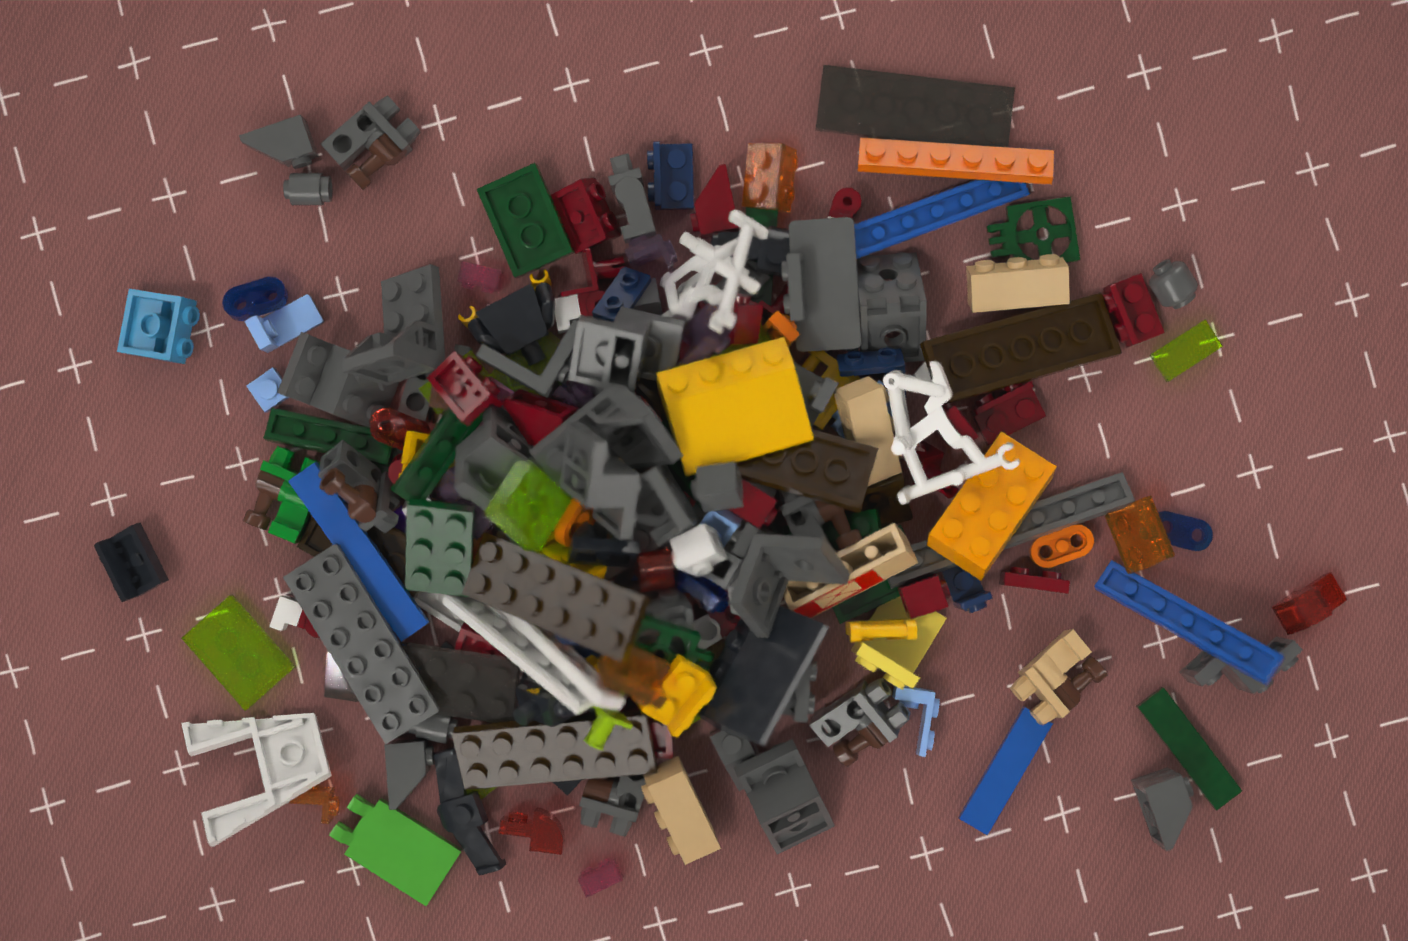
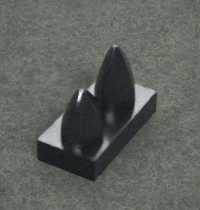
[568,521,639,568]

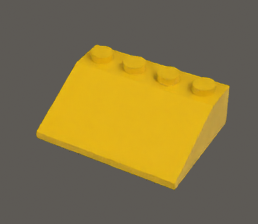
[657,337,813,477]

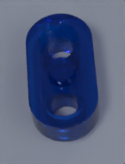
[222,277,289,321]
[1146,511,1213,551]
[671,567,729,613]

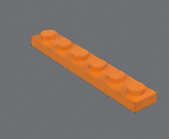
[858,138,1054,185]

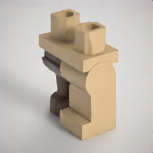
[1010,629,1108,725]

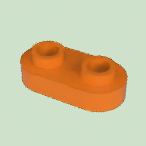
[554,498,596,547]
[1029,525,1094,568]

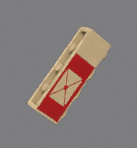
[783,523,918,618]

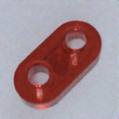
[369,408,431,451]

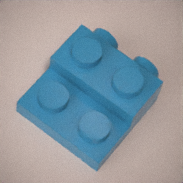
[117,289,200,364]

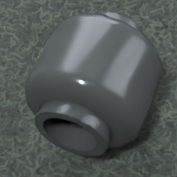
[1149,259,1198,309]

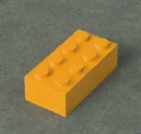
[927,431,1057,581]

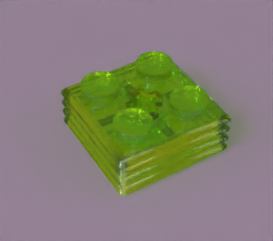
[485,460,571,552]

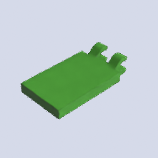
[329,794,463,906]

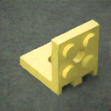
[851,597,947,690]

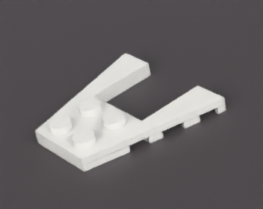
[181,713,332,847]

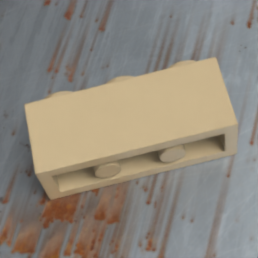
[966,254,1070,313]
[834,376,902,486]
[641,756,721,865]

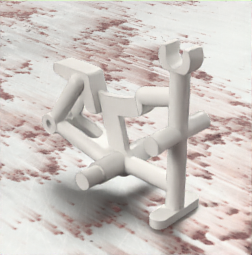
[660,210,769,333]
[883,361,1020,505]

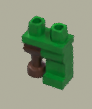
[242,446,320,544]

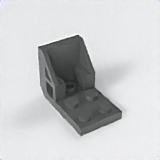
[342,264,445,385]
[529,384,683,500]
[593,465,702,580]

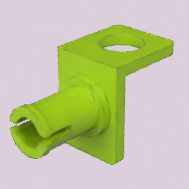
[584,669,633,750]

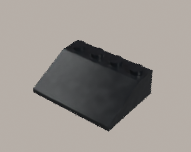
[696,606,829,746]

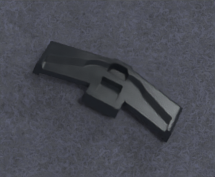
[710,226,790,277]
[433,746,506,876]

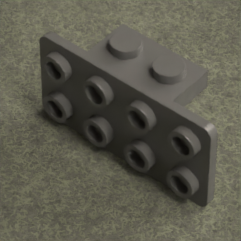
[781,217,862,352]

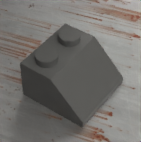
[1131,767,1194,851]

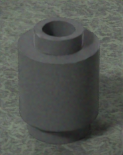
[283,173,333,206]
[409,709,459,744]

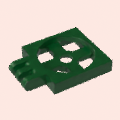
[986,196,1081,263]
[613,615,715,688]

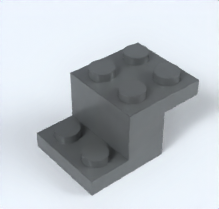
[568,307,686,394]
[277,332,400,430]
[454,403,541,524]
[560,422,642,540]
[1179,636,1303,694]
[733,739,835,854]

